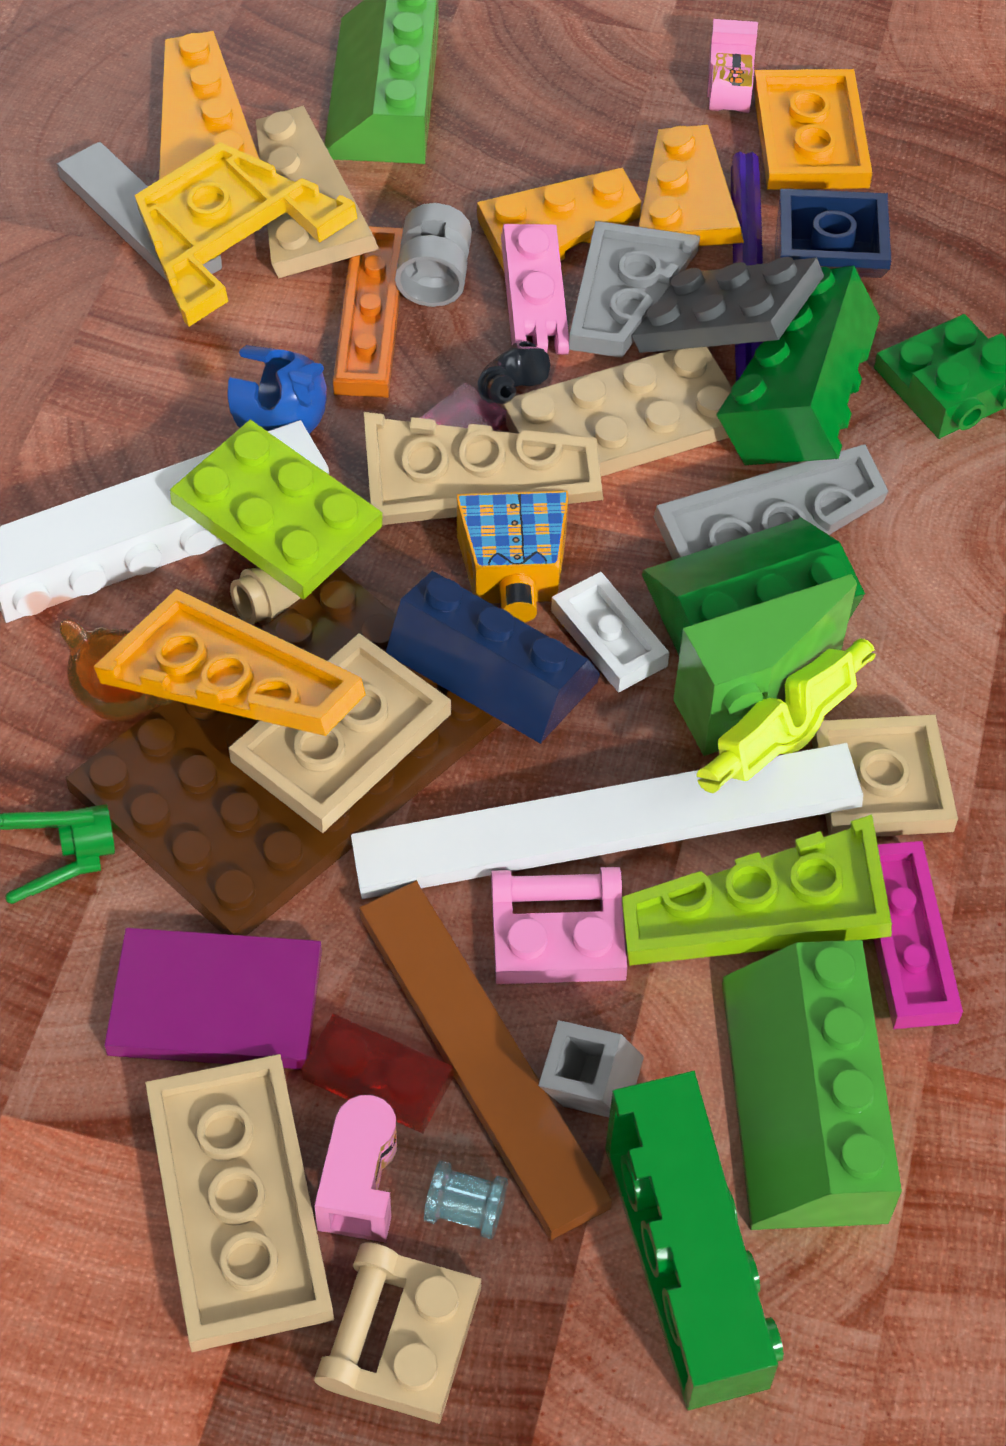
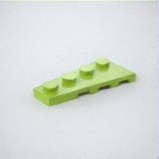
[622,814,892,966]

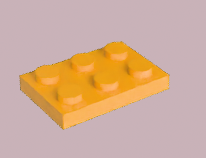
[753,69,872,190]

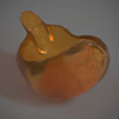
[60,619,174,722]

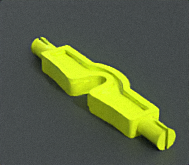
[696,639,876,793]

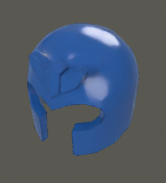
[228,345,327,434]

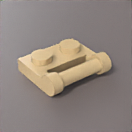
[314,1242,482,1424]

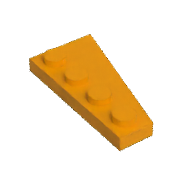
[159,31,259,180]
[94,589,366,736]

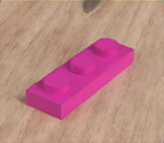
[874,841,963,1029]

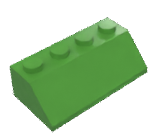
[324,0,439,164]
[722,940,902,1230]

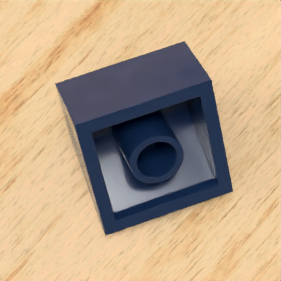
[775,188,891,278]

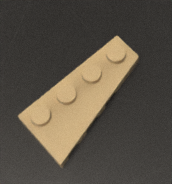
[256,105,379,279]
[364,412,603,525]

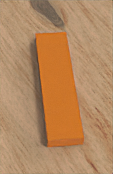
[333,226,403,398]

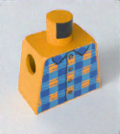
[457,491,568,623]

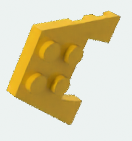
[135,142,357,327]

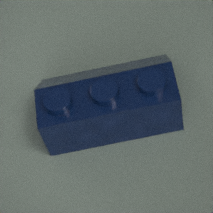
[386,570,600,744]

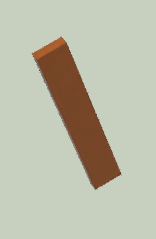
[359,880,612,1240]

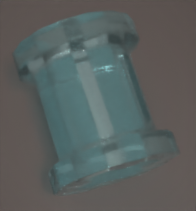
[424,1160,508,1240]

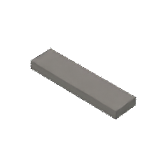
[57,141,222,282]

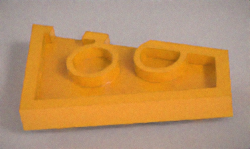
[639,125,744,246]
[477,167,642,271]

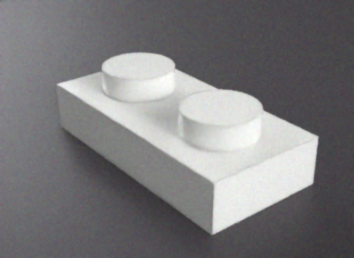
[551,572,669,693]

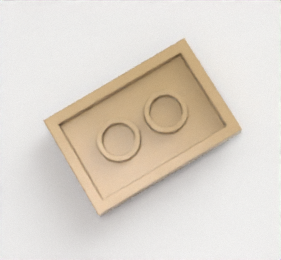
[229,633,451,833]

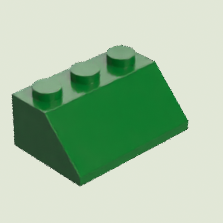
[642,517,865,656]

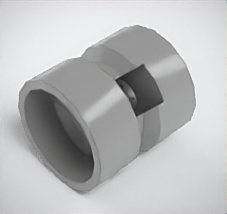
[395,203,472,307]

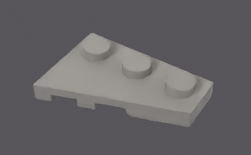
[569,221,700,358]

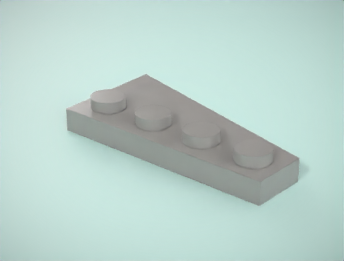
[653,444,888,560]

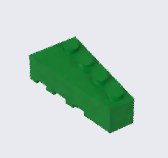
[716,266,880,466]
[605,1070,784,1411]

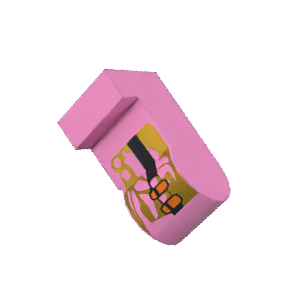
[707,19,758,113]
[314,1095,397,1243]

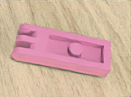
[501,224,569,355]

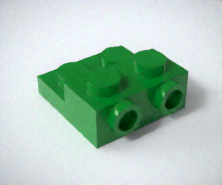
[874,314,1006,439]

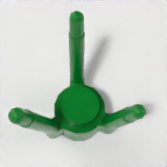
[0,804,115,904]

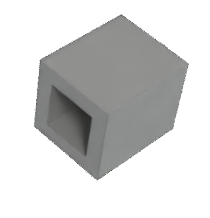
[538,1020,644,1118]

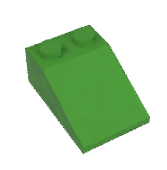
[673,574,857,756]

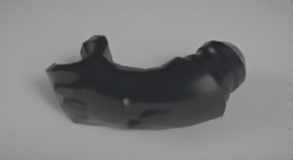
[477,341,551,404]

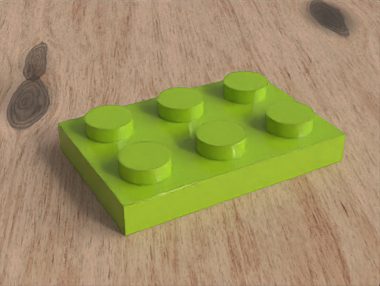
[170,419,382,600]

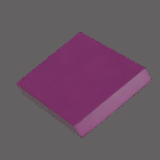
[104,928,322,1070]

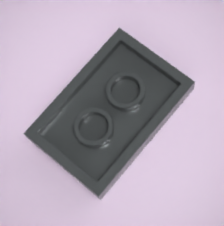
[632,257,824,353]

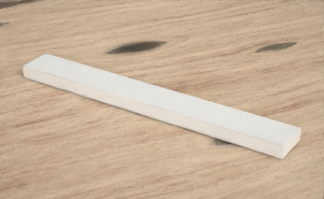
[351,743,863,899]

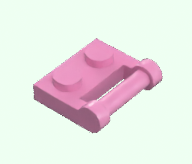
[491,867,628,984]

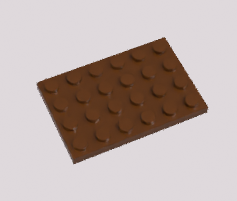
[65,569,503,936]

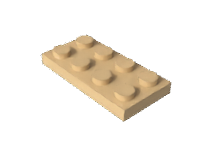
[501,347,732,477]
[145,1054,334,1352]

